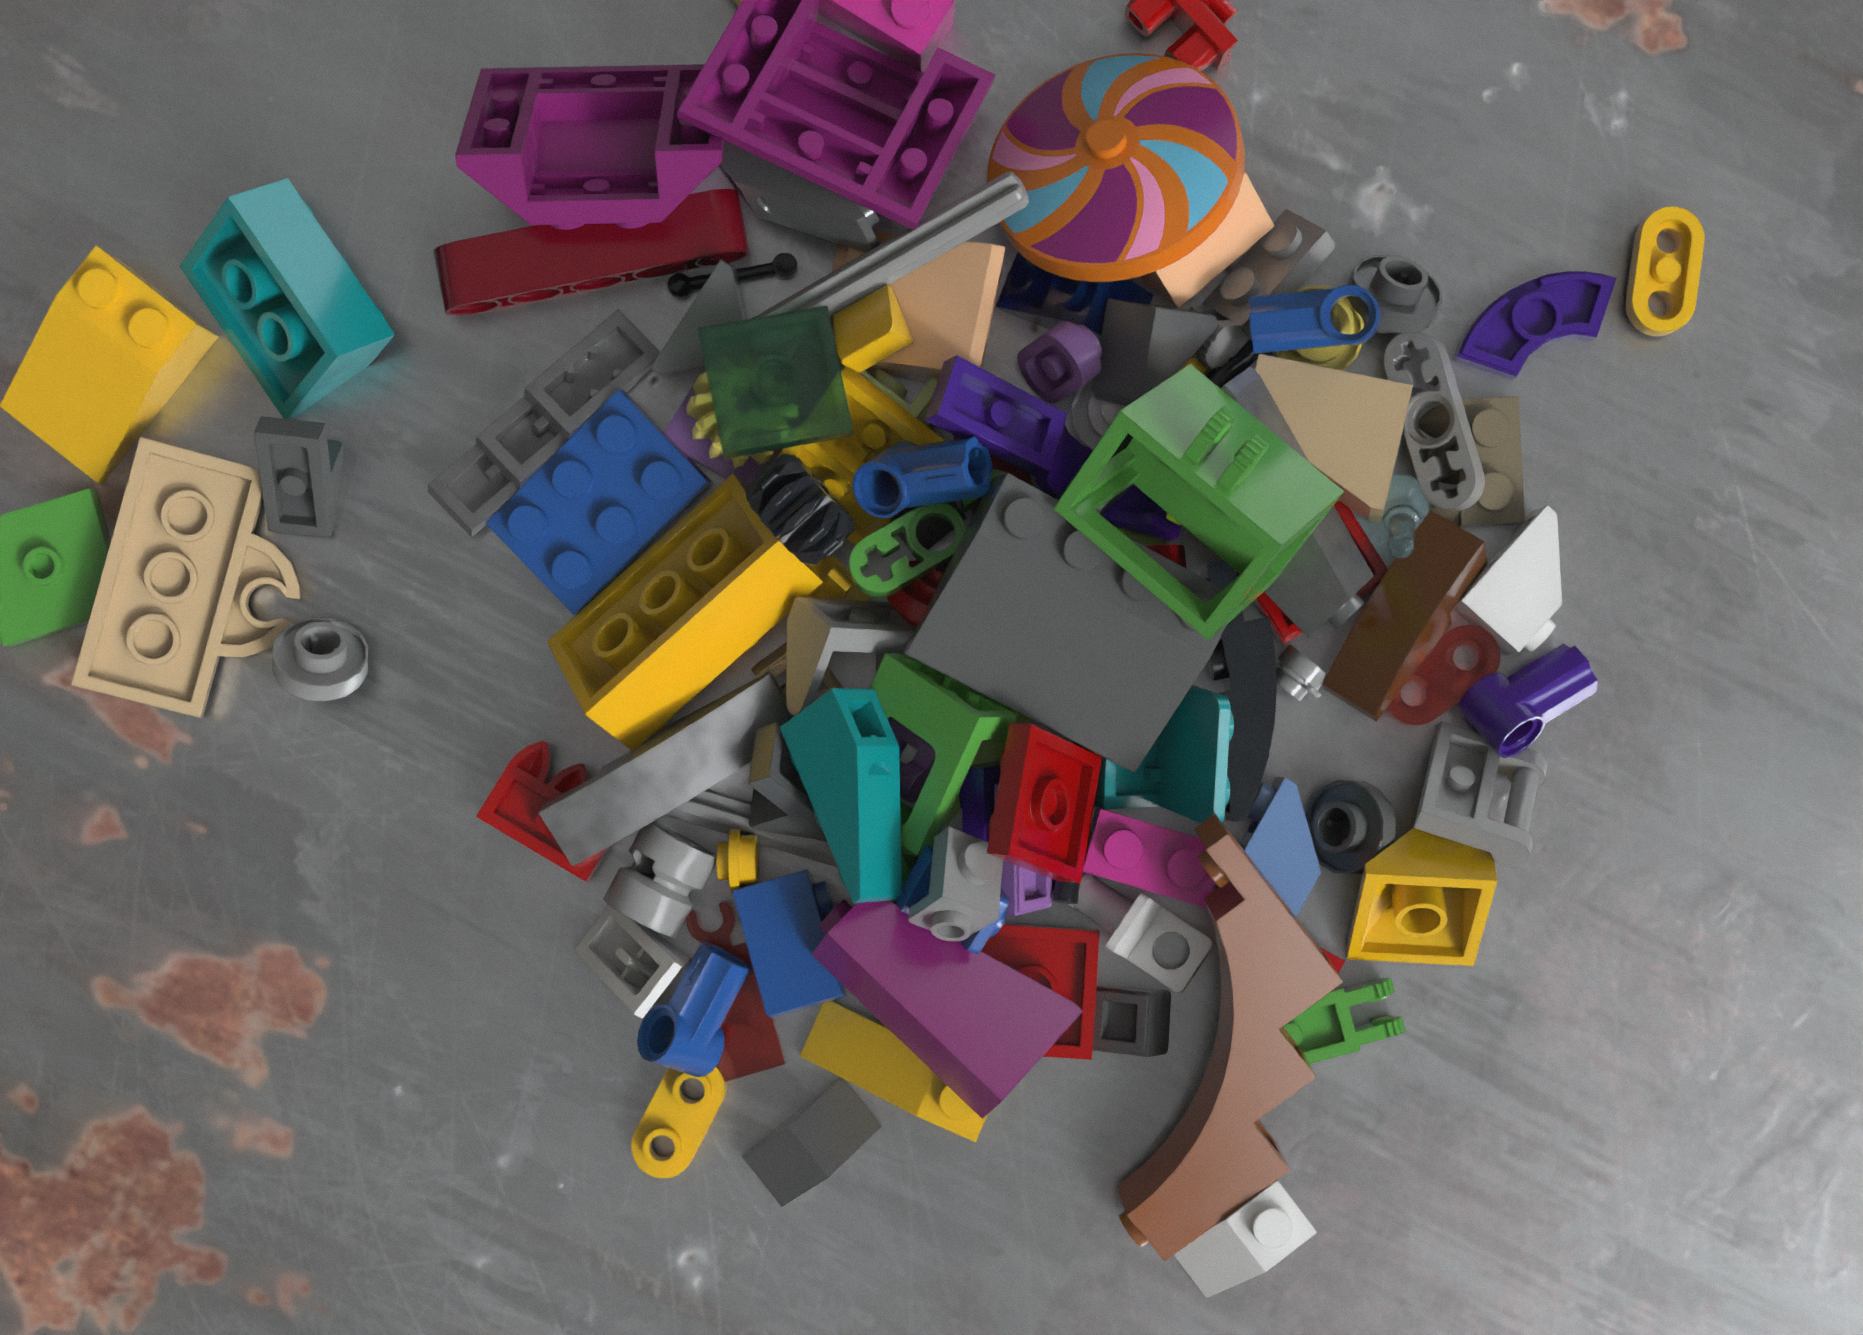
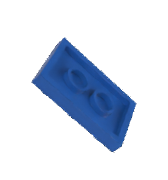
[486,389,712,615]

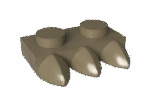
[1419,396,1525,528]

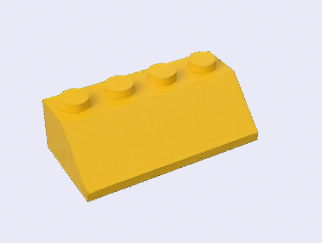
[546,474,823,751]

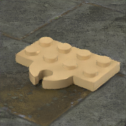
[71,437,301,718]

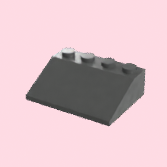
[903,473,1226,772]

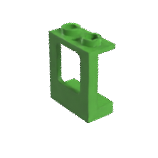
[870,653,1017,858]

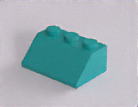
[179,178,395,419]

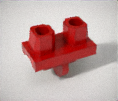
[1124,0,1238,71]

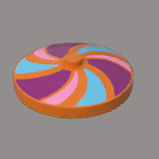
[987,53,1245,282]

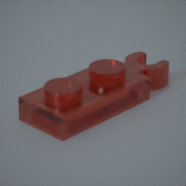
[686,900,787,1082]

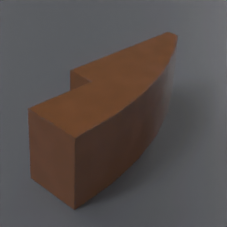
[1323,510,1488,722]

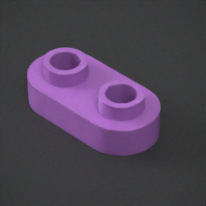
[1017,321,1102,404]

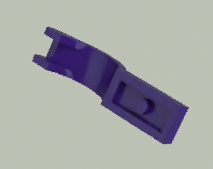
[925,355,1182,541]

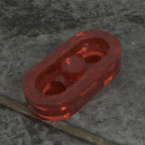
[1385,625,1500,726]

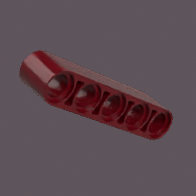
[433,189,750,316]

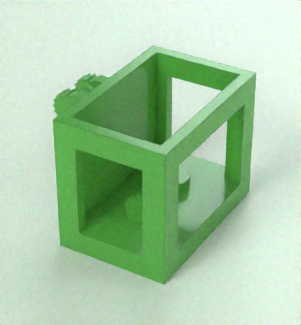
[1054,364,1344,641]

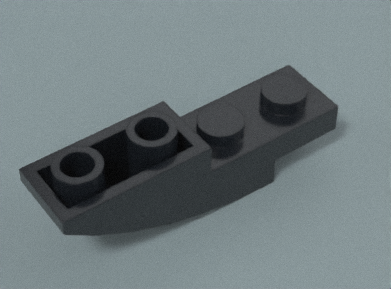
[1199,560,1277,822]

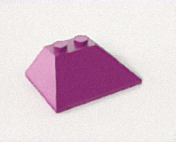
[677,0,996,230]
[455,64,725,230]

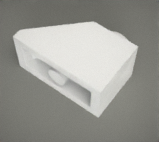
[1454,505,1562,655]
[1174,1180,1317,1298]

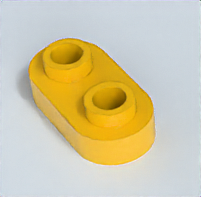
[1625,206,1705,336]
[631,1064,727,1178]

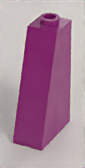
[811,899,1083,1119]

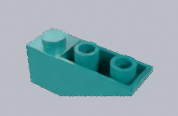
[780,688,902,904]

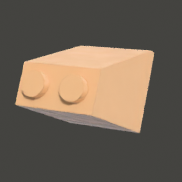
[818,231,1005,384]

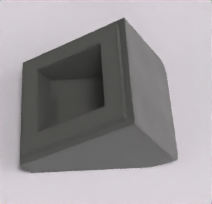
[1093,986,1171,1057]

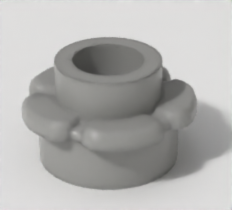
[1276,644,1327,701]

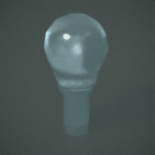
[1381,475,1431,558]

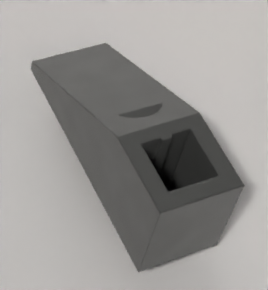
[718,141,880,253]

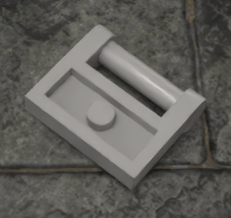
[1414,721,1548,868]

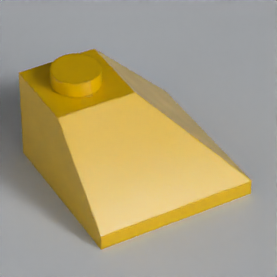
[1346,828,1498,966]

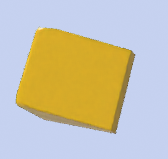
[833,284,914,373]

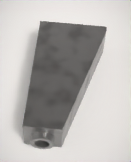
[1221,366,1374,638]

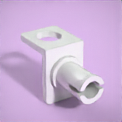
[1067,873,1214,993]

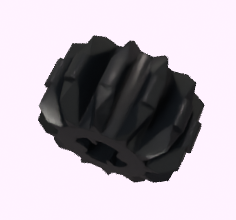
[745,453,854,565]

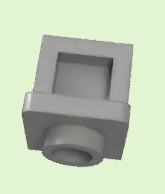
[908,827,1003,941]

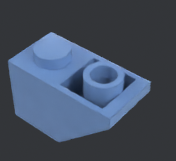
[1215,777,1321,917]

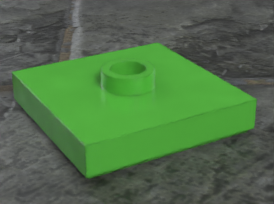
[0,488,111,647]

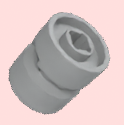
[603,821,717,938]

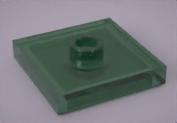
[698,305,853,459]

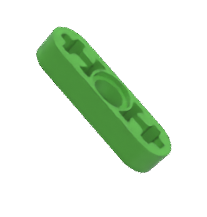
[849,469,1006,598]

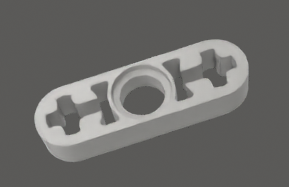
[1384,331,1485,511]

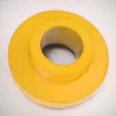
[717,829,759,893]

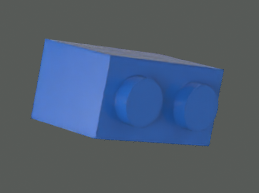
[732,869,847,1018]

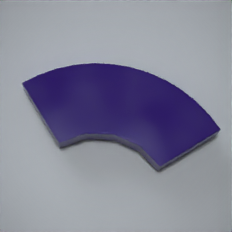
[1452,271,1617,380]

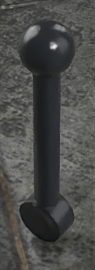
[667,253,797,298]

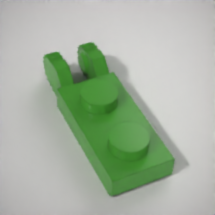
[1217,977,1405,1064]

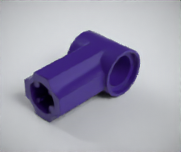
[1459,643,1598,758]

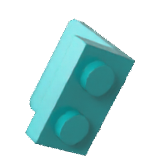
[1094,685,1234,824]

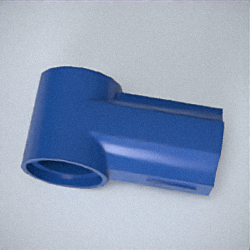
[1249,285,1381,354]
[852,436,994,518]
[637,941,752,1077]

